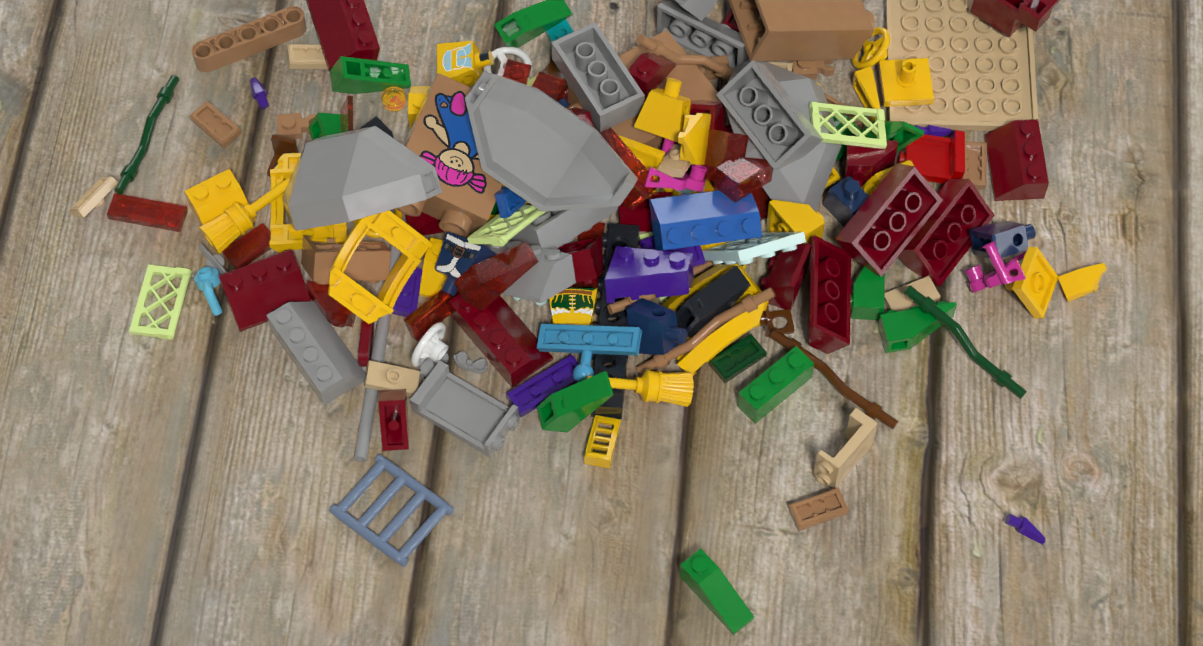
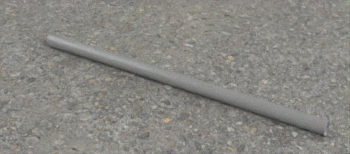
[353,213,406,462]

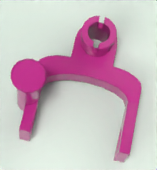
[645,138,707,191]
[964,241,1027,293]

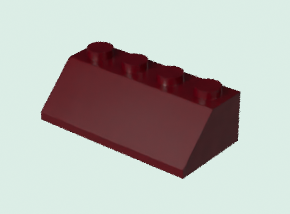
[306,0,380,71]
[835,163,943,277]
[899,179,995,286]
[809,235,851,354]
[449,287,553,388]

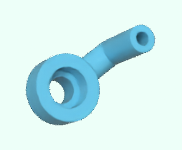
[194,267,223,316]

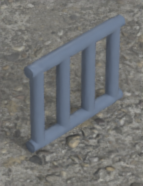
[329,454,454,567]

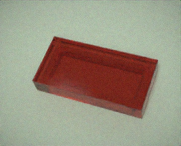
[222,223,271,270]

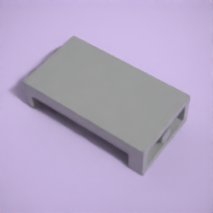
[410,360,520,457]

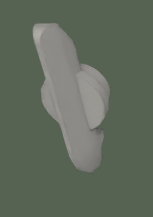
[199,243,228,275]

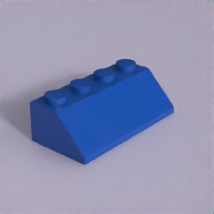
[649,187,762,250]

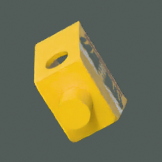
[549,288,597,326]

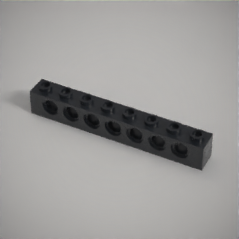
[591,223,640,419]

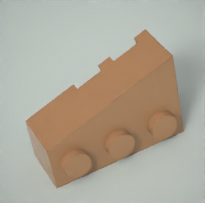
[301,235,391,284]

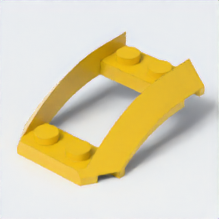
[269,153,347,253]
[328,210,433,324]
[661,263,769,376]

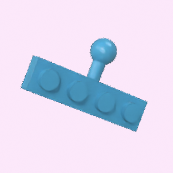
[537,324,642,383]

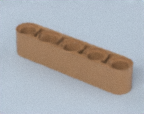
[192,6,307,73]

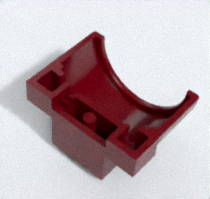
[970,0,1061,37]

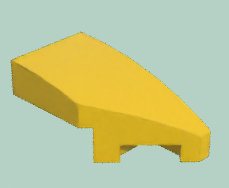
[1058,263,1107,302]

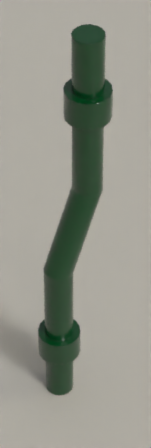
[114,75,179,195]
[904,285,1027,399]

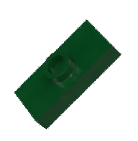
[709,334,767,383]

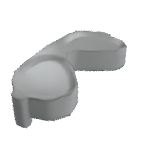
[453,351,488,374]
[420,353,449,378]

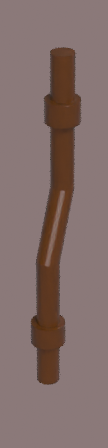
[769,329,899,429]

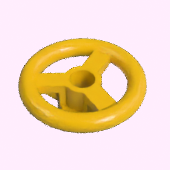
[851,27,890,69]

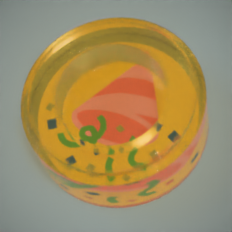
[381,87,406,112]

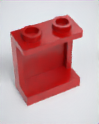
[896,124,965,184]

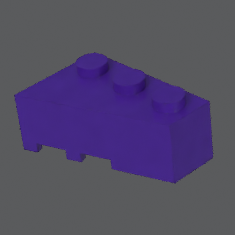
[605,246,694,303]

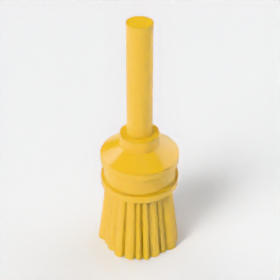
[198,178,290,255]
[586,370,694,407]

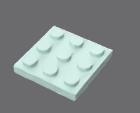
[702,232,806,265]

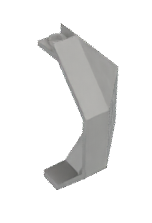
[725,59,842,211]
[465,71,638,212]
[282,126,442,231]

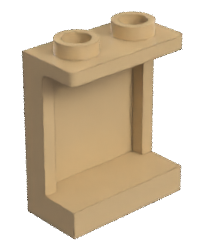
[814,408,878,489]

